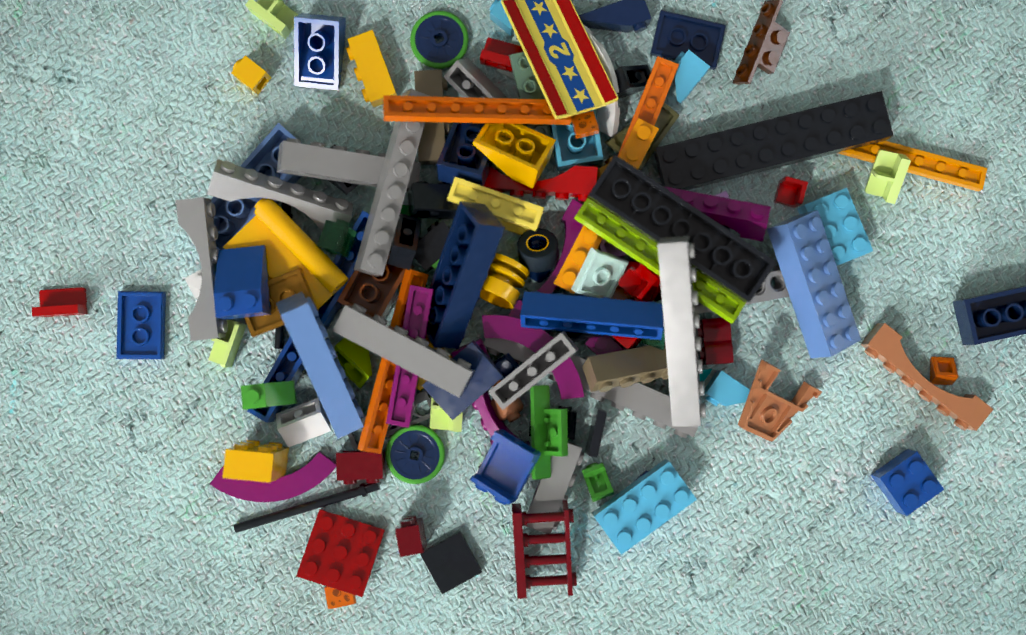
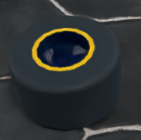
[517,228,559,273]

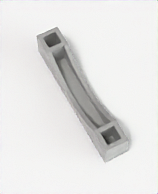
[207,159,353,237]
[176,197,228,341]

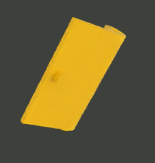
[223,198,349,310]

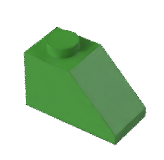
[241,380,297,410]

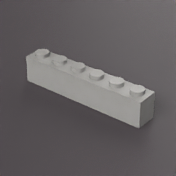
[277,138,421,192]
[332,303,475,397]

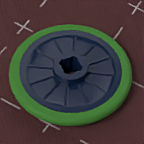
[410,11,469,69]
[385,425,445,484]

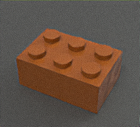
[337,259,415,318]

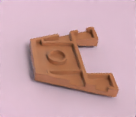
[738,360,822,442]

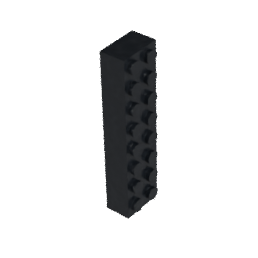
[588,155,777,303]

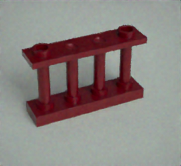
[512,500,577,599]

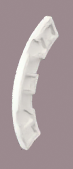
[582,23,620,137]

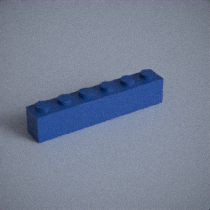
[520,291,664,340]

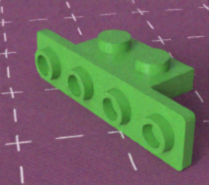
[530,385,568,480]

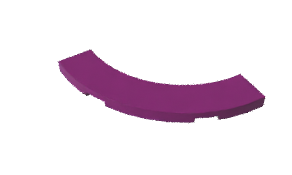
[482,315,584,400]
[210,451,336,502]

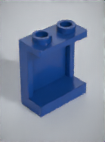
[470,429,541,505]

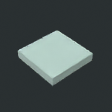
[571,247,629,299]

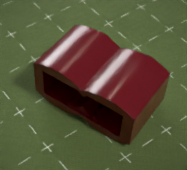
[696,318,733,365]

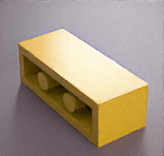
[346,30,397,108]

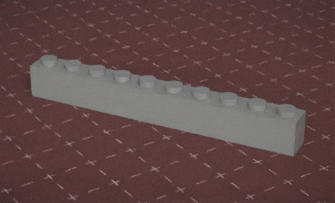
[484,338,699,439]

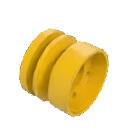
[480,253,530,309]

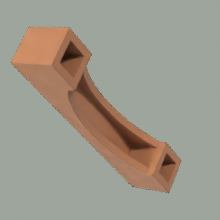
[860,323,993,431]

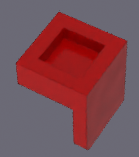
[774,176,808,208]

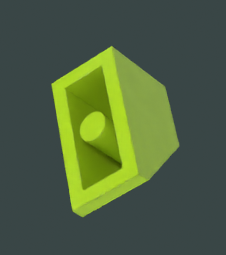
[334,338,372,388]

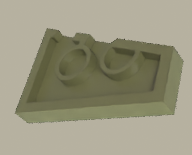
[604,102,680,170]

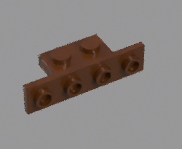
[733,0,790,85]

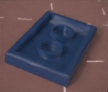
[650,10,726,70]
[422,340,504,420]

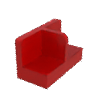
[618,260,658,300]

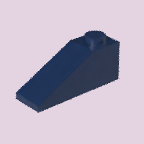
[578,0,652,33]

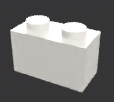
[276,397,331,447]

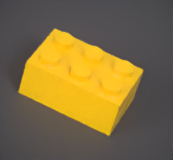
[223,440,289,483]

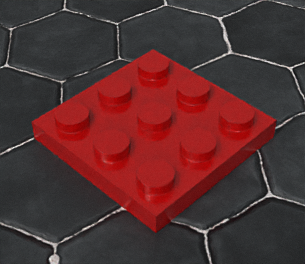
[296,509,385,597]

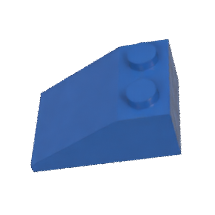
[294,13,346,90]
[214,245,271,320]

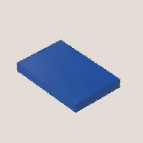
[116,291,166,359]

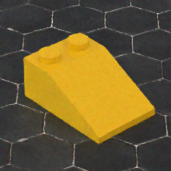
[473,123,556,189]

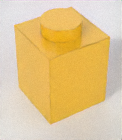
[231,56,271,95]

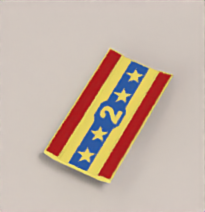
[501,0,619,119]

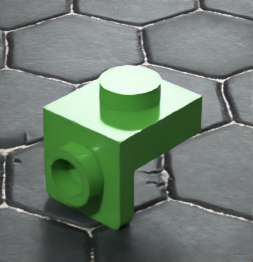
[582,463,614,502]

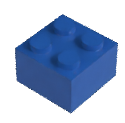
[871,449,944,516]

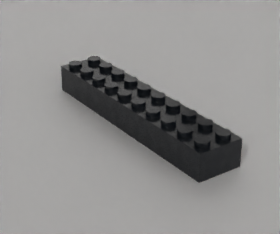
[654,91,893,190]

